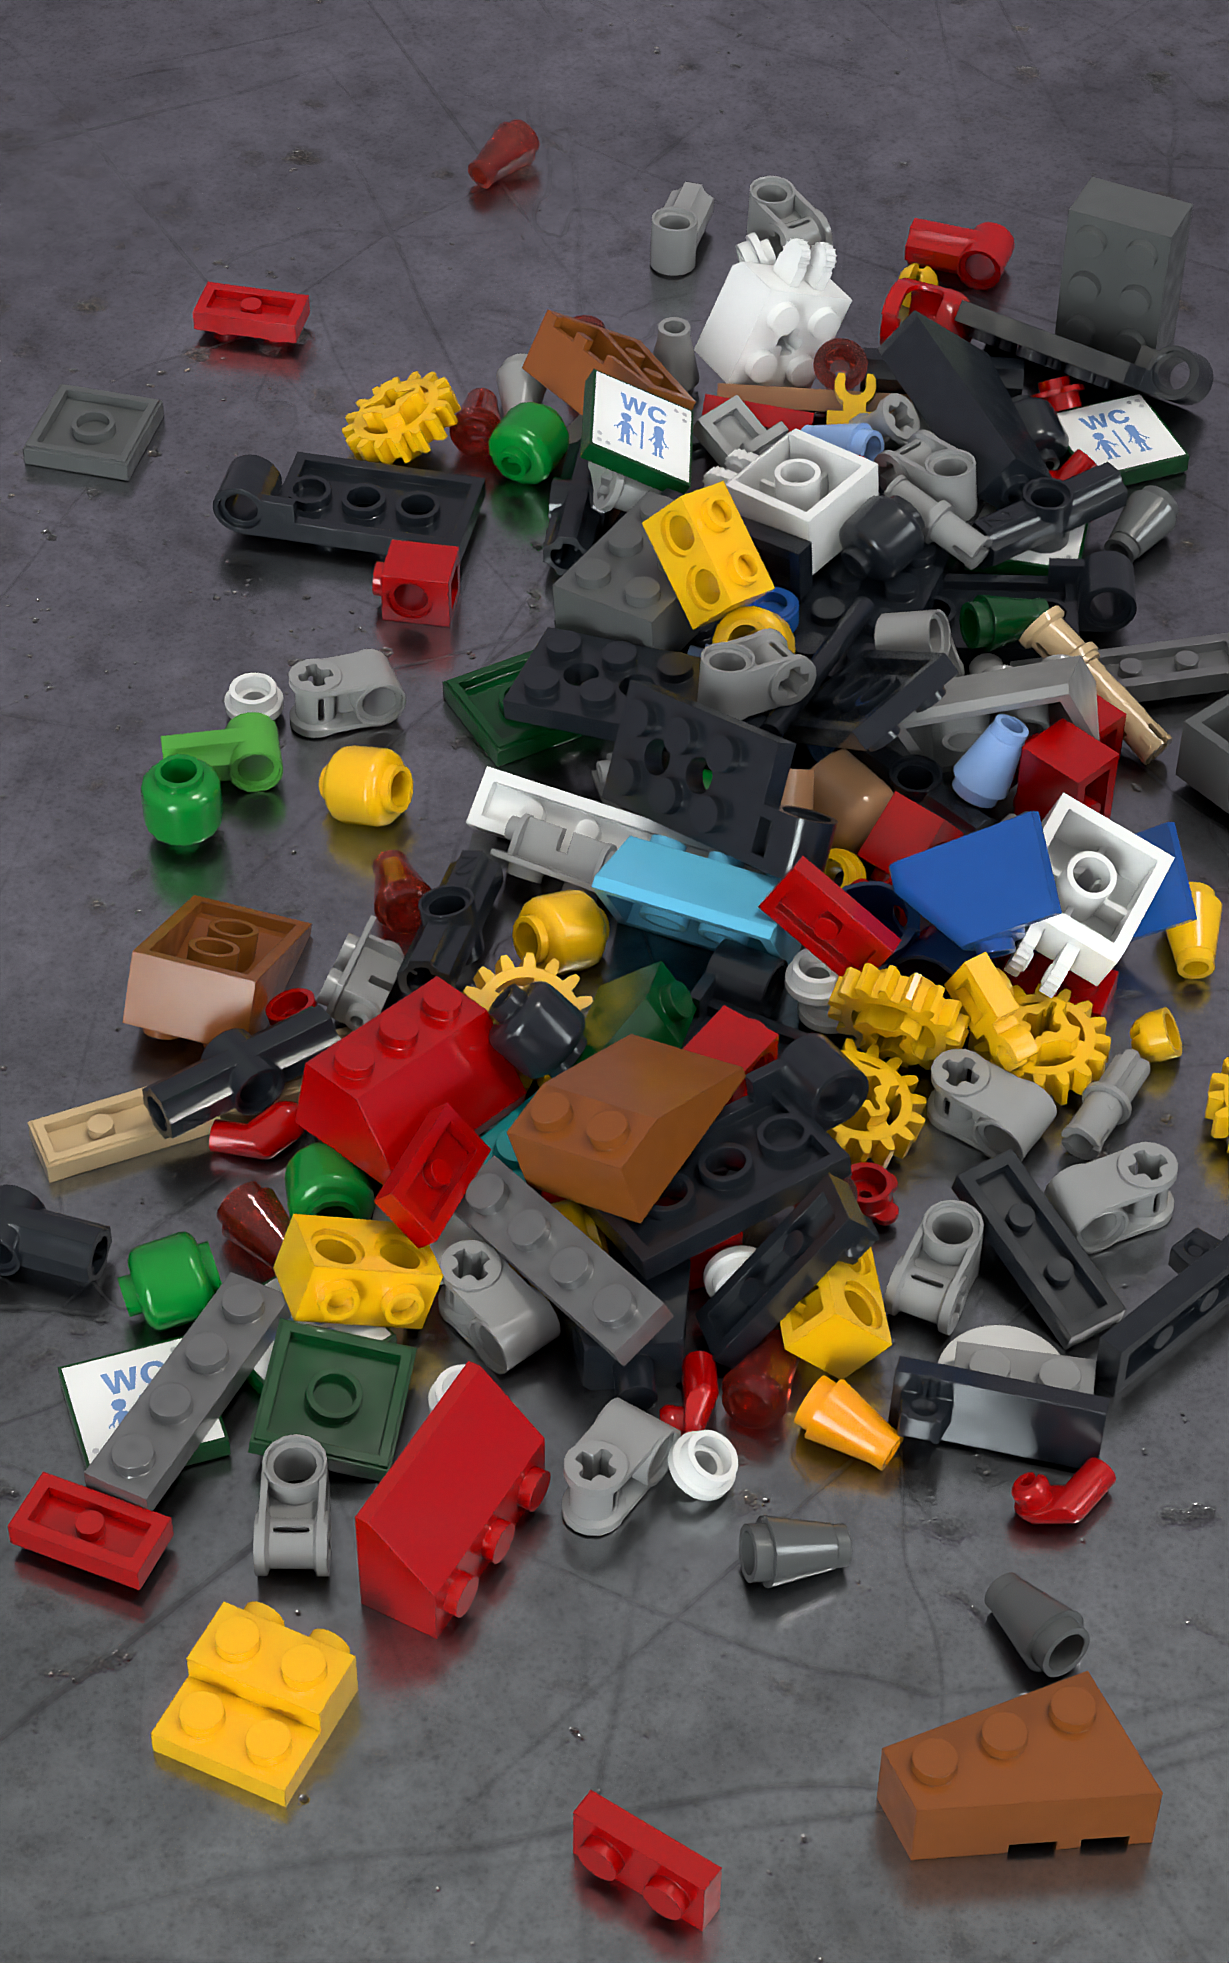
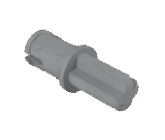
[1061,1049,1150,1160]

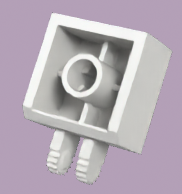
[694,238,852,389]
[703,428,879,575]
[1004,792,1175,998]

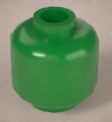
[488,402,569,484]
[140,754,223,846]
[284,1142,375,1220]
[117,1232,222,1332]

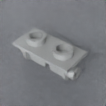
[490,814,617,902]
[316,915,404,1031]

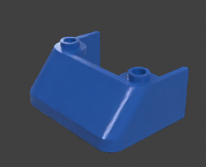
[889,811,1198,959]

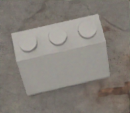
[897,654,1100,772]

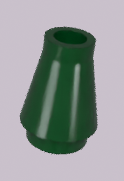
[959,595,1050,653]

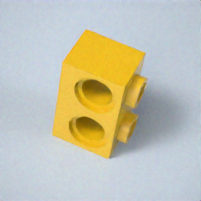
[642,481,775,630]
[273,1214,443,1329]
[780,1247,892,1380]

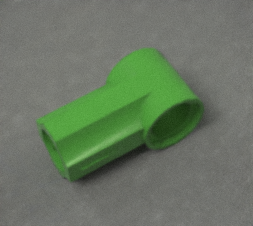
[161,712,283,792]

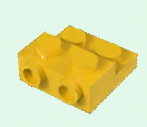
[151,1601,358,1807]

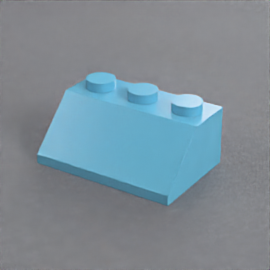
[591,834,802,965]

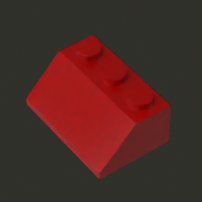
[295,976,527,1185]
[355,1361,551,1639]

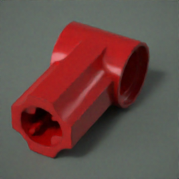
[904,218,1015,290]

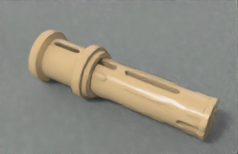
[1019,605,1173,765]

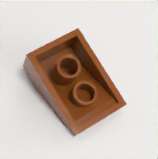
[122,895,312,1048]
[507,1034,746,1224]

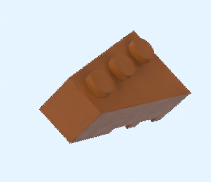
[522,309,696,416]
[877,1671,1163,1860]

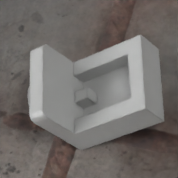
[693,395,789,470]

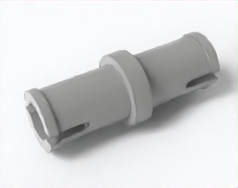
[883,475,993,570]

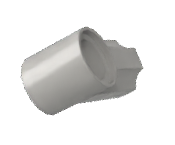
[650,182,714,276]

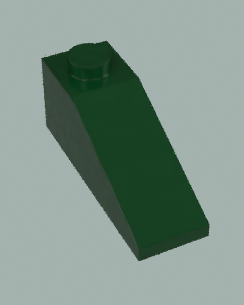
[570,960,697,1068]

